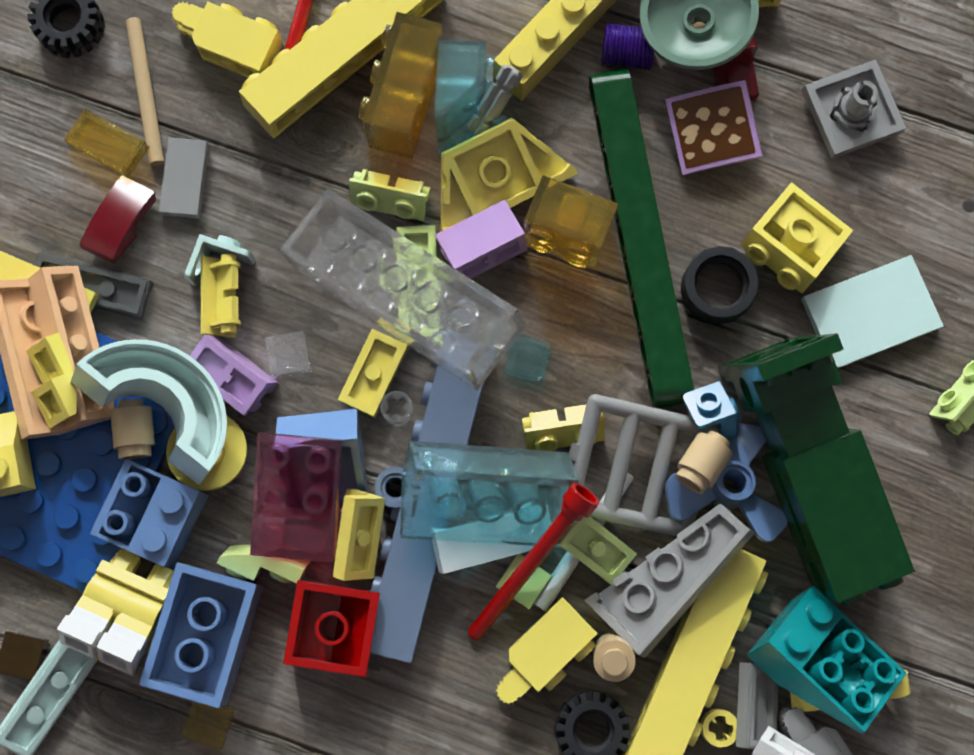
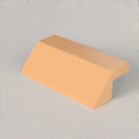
[0,266,115,440]

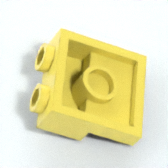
[740,182,853,293]

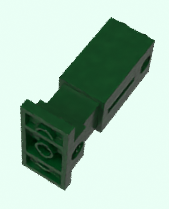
[718,333,915,605]

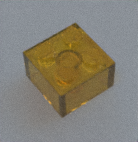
[524,175,618,268]

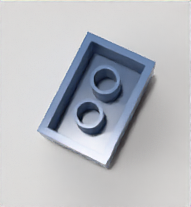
[139,562,264,708]

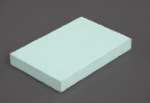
[801,255,944,368]

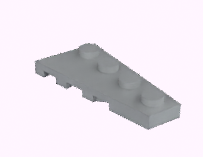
[584,504,755,658]

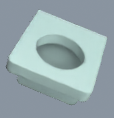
[184,234,256,286]

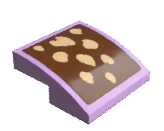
[665,80,763,175]

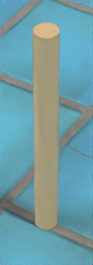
[125,17,165,166]

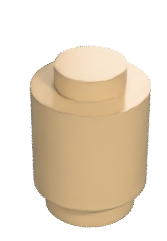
[110,399,155,460]
[675,431,733,494]
[593,632,635,682]

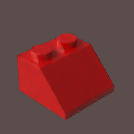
[283,580,380,677]

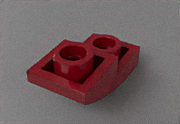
[80,176,156,264]

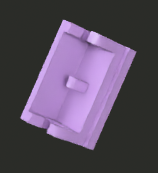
[435,200,527,285]
[190,335,279,415]

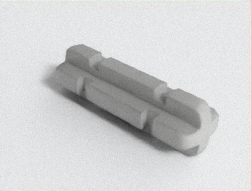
[467,65,522,135]

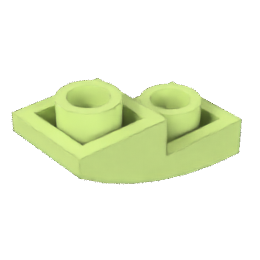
[217,544,312,584]

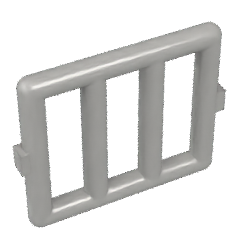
[563,394,718,537]

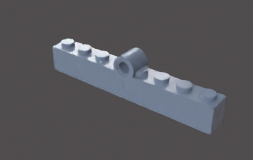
[371,334,492,663]

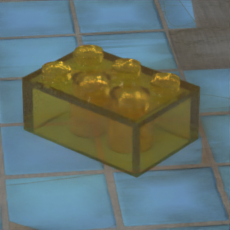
[359,12,445,159]

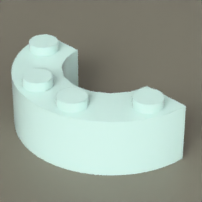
[70,339,227,486]

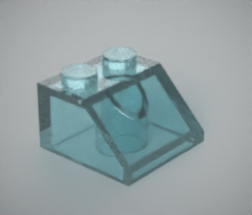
[434,40,494,142]

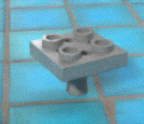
[802,59,906,159]

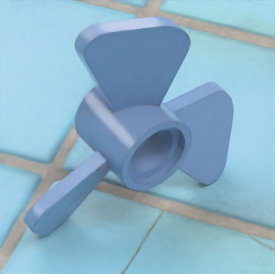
[665,423,787,543]

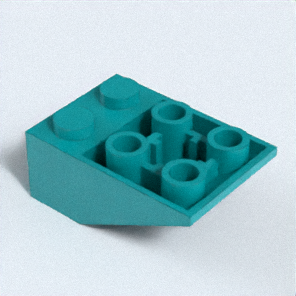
[747,586,906,734]

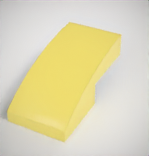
[26,332,77,429]

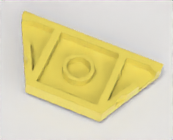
[440,118,578,232]

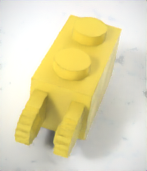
[171,1,283,78]
[496,597,598,704]

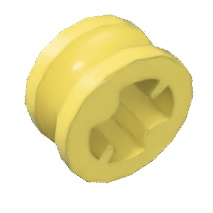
[700,708,737,748]

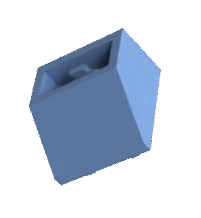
[90,459,209,569]

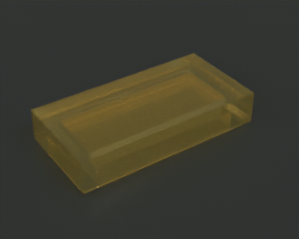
[64,109,150,179]

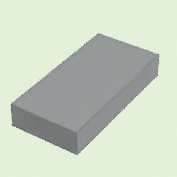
[159,137,209,219]
[736,662,779,749]

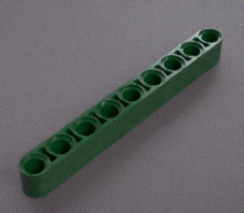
[589,69,694,408]

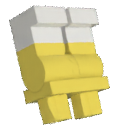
[57,548,174,676]

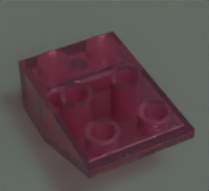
[250,432,342,562]

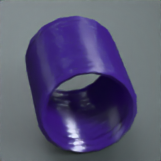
[601,23,654,71]

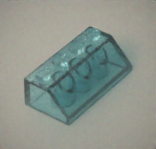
[400,441,579,547]

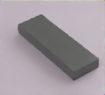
[34,252,153,319]

